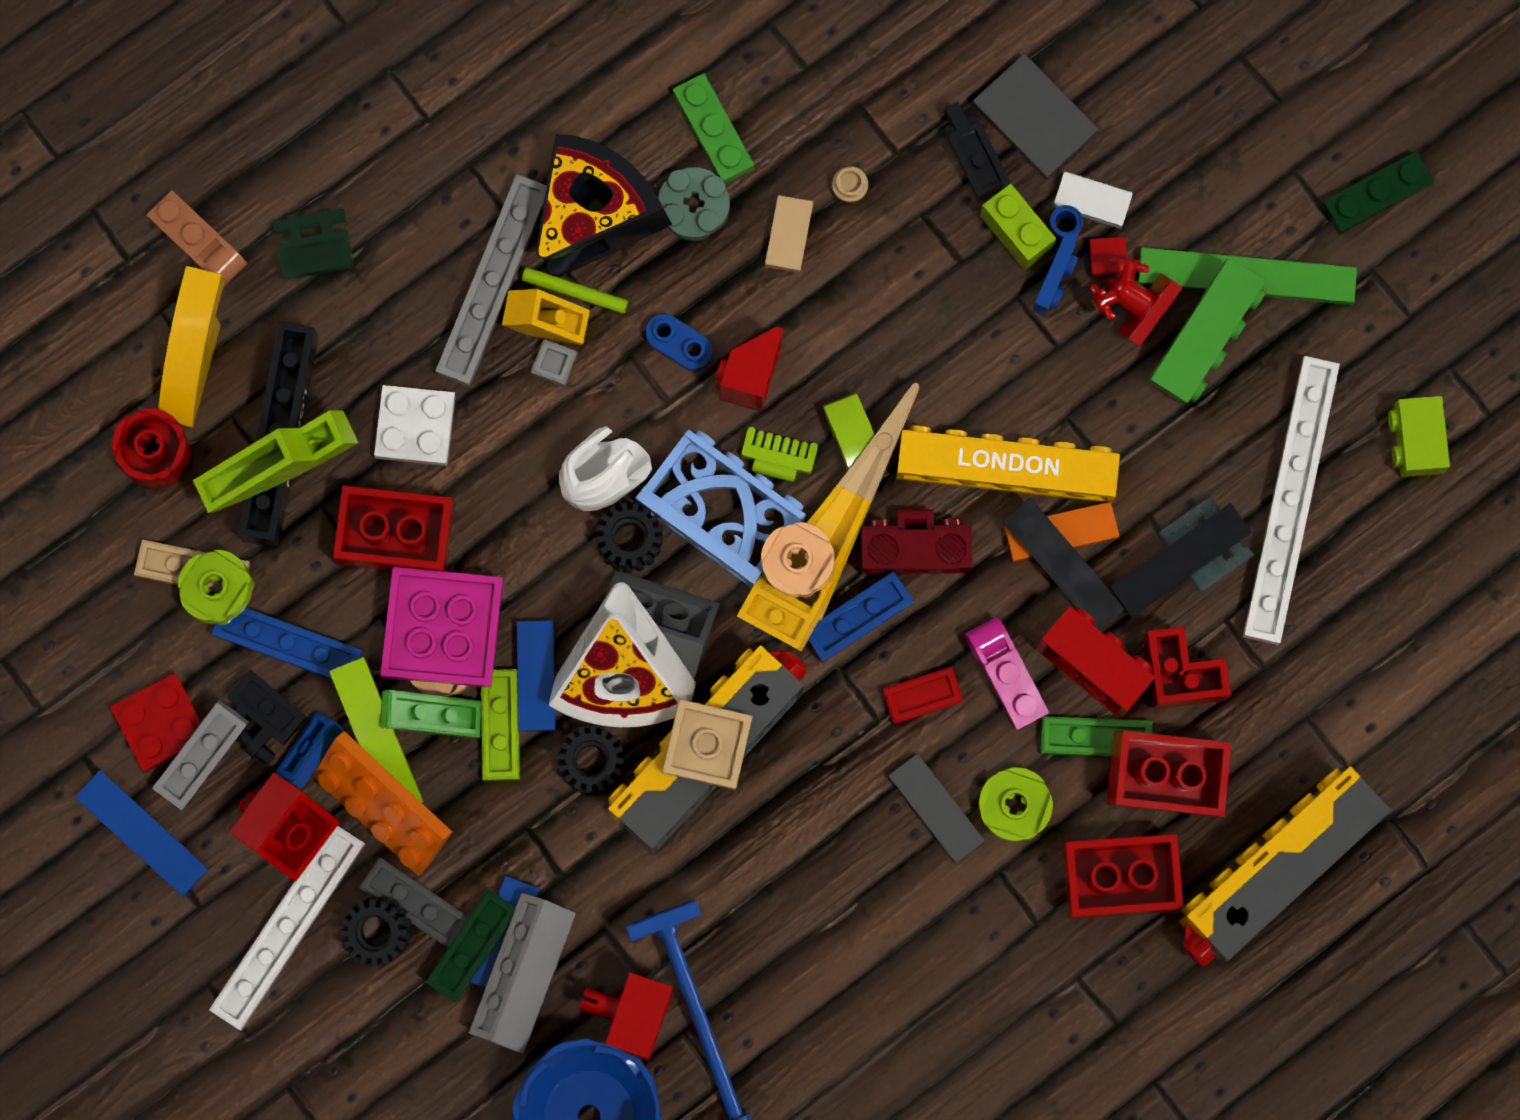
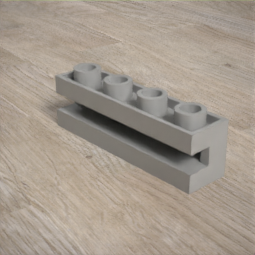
[469,893,576,1054]

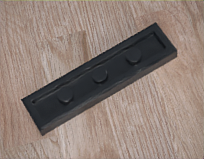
[1002,497,1125,630]
[1110,503,1252,617]

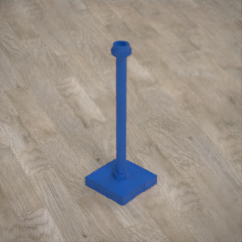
[625,899,752,1120]

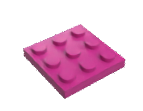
[380,567,503,688]

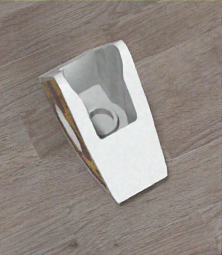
[548,583,695,727]

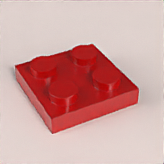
[110,673,202,773]

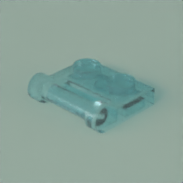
[1158,497,1254,593]

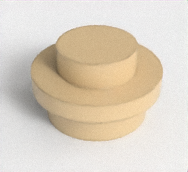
[832,166,868,203]

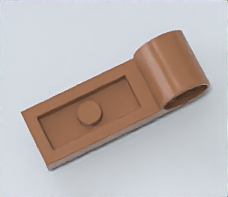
[146,190,247,286]

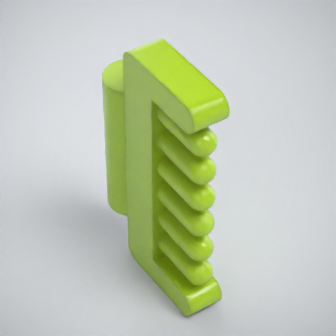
[741,427,818,482]

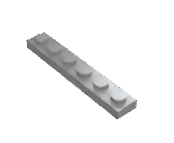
[435,174,547,387]

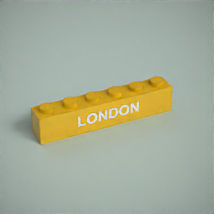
[896,426,1120,503]

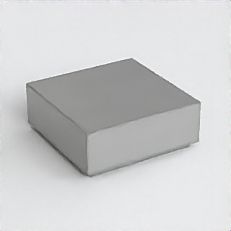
[531,339,578,387]

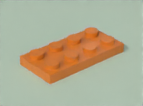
[312,731,452,876]

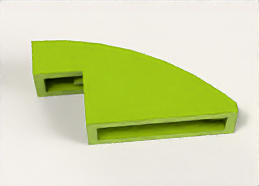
[193,410,359,513]
[329,657,424,803]

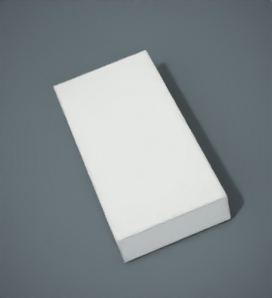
[1053,171,1133,229]

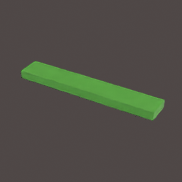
[1138,247,1357,305]

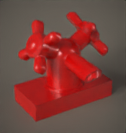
[1089,257,1183,346]

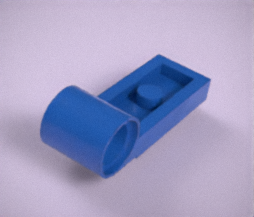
[1032,205,1083,317]

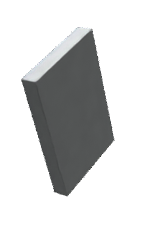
[972,54,1099,180]

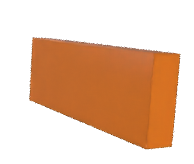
[1004,502,1120,563]

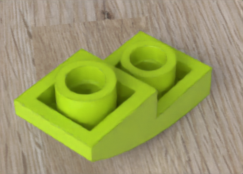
[822,393,875,471]

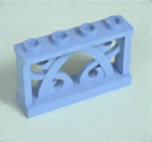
[636,429,806,588]

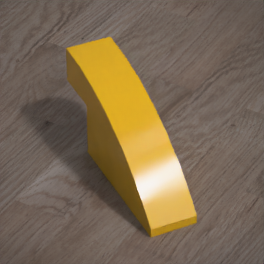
[158,266,225,428]

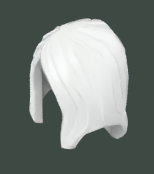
[559,426,652,511]

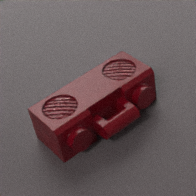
[860,509,972,575]

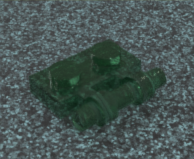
[273,207,355,281]

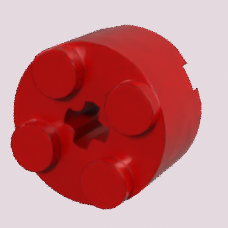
[112,408,191,488]

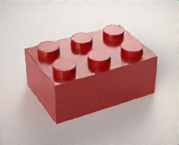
[333,486,455,572]
[1036,606,1156,720]
[1106,730,1232,817]
[1062,834,1184,920]

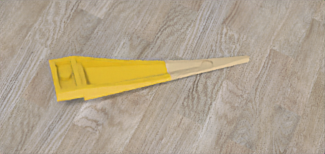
[737,382,919,652]

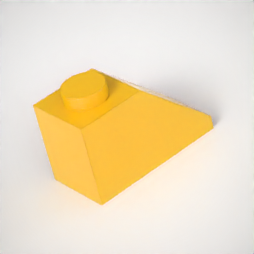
[502,289,590,345]

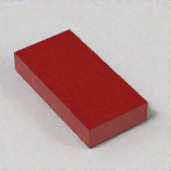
[882,667,964,725]

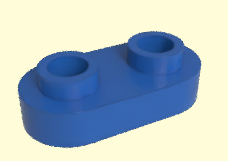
[646,314,712,372]

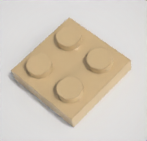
[663,699,753,790]

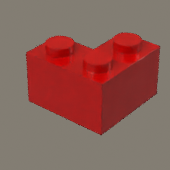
[1143,627,1231,709]

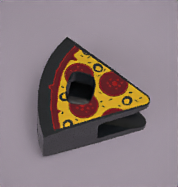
[536,134,672,277]

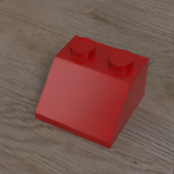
[715,326,783,412]

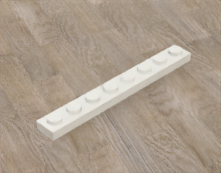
[1243,356,1340,645]

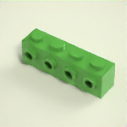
[1147,257,1266,405]

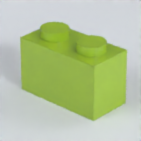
[980,184,1056,270]
[1388,396,1450,477]

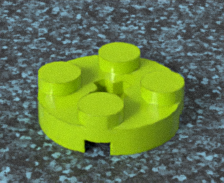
[178,550,254,625]
[978,767,1053,842]

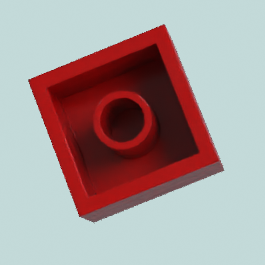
[229,772,340,882]
[579,973,673,1062]

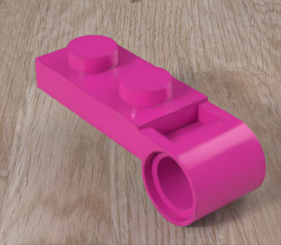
[964,617,1049,730]

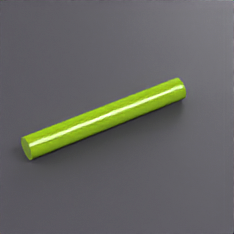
[522,267,629,314]

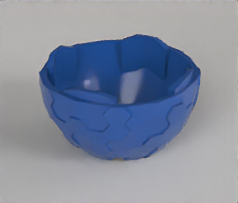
[512,1039,662,1120]

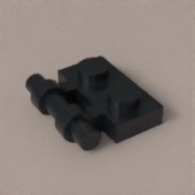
[227,670,308,765]

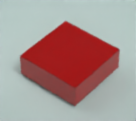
[1088,237,1127,277]

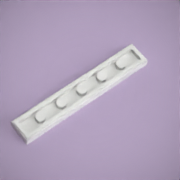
[209,826,365,1031]

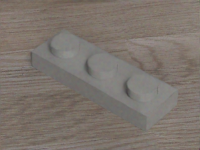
[152,700,249,810]

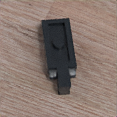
[944,101,1011,202]

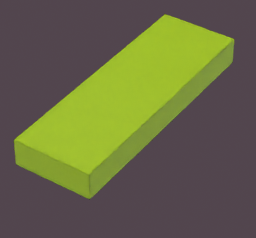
[481,669,520,781]

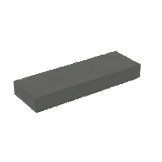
[888,753,985,864]
[359,857,469,948]

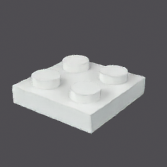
[374,385,456,466]

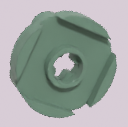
[658,167,730,241]

